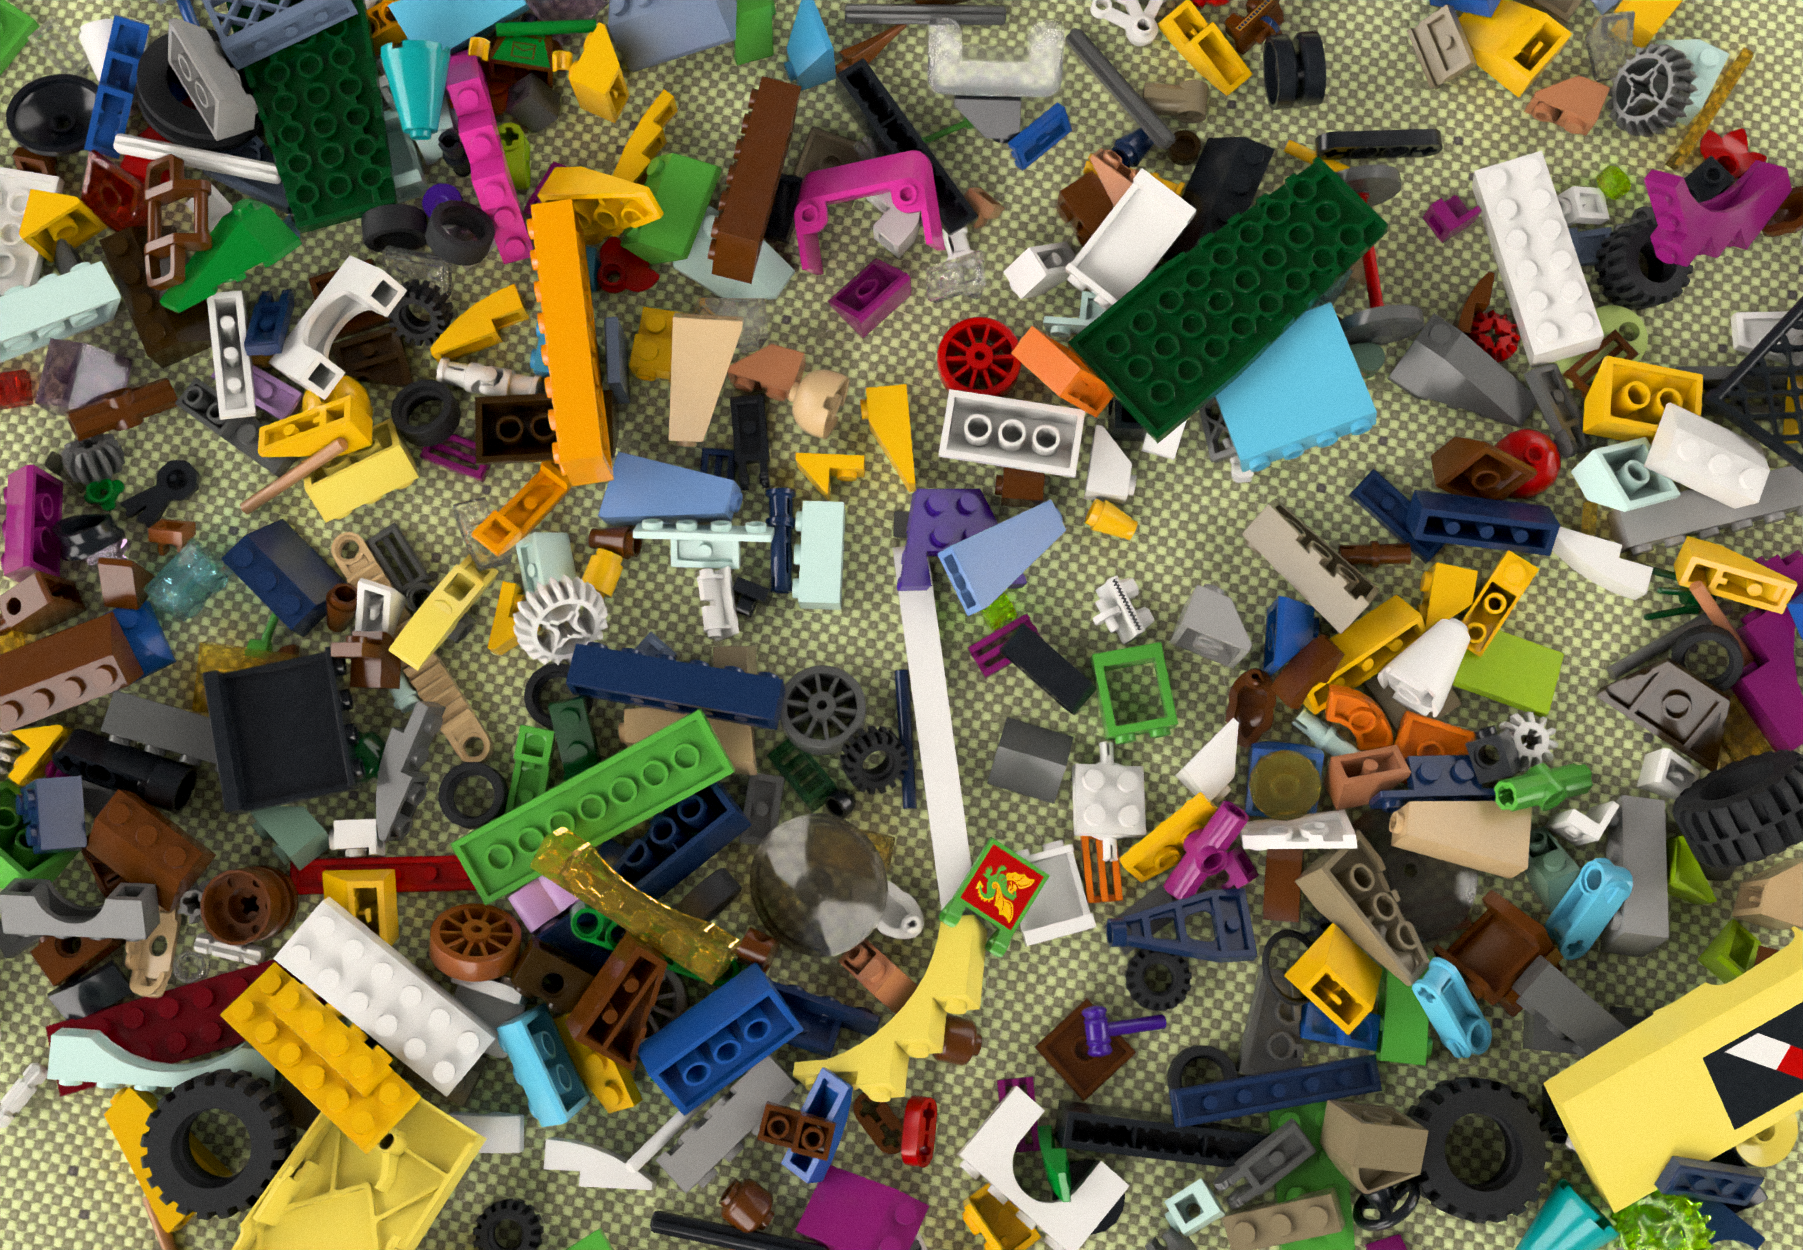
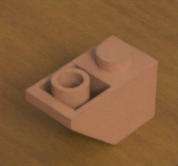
[1524,75,1610,136]
[727,344,806,401]
[838,935,918,1014]

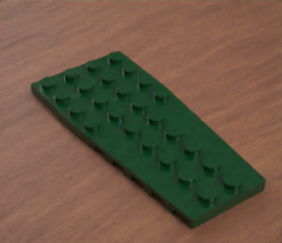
[226,0,398,233]
[1068,157,1388,444]

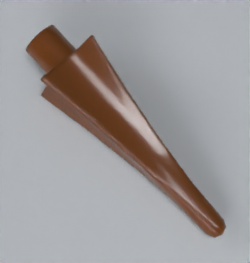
[835,24,907,74]

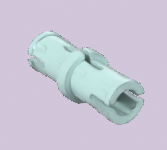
[1291,707,1361,757]

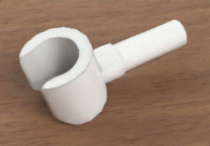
[1222,438,1254,483]

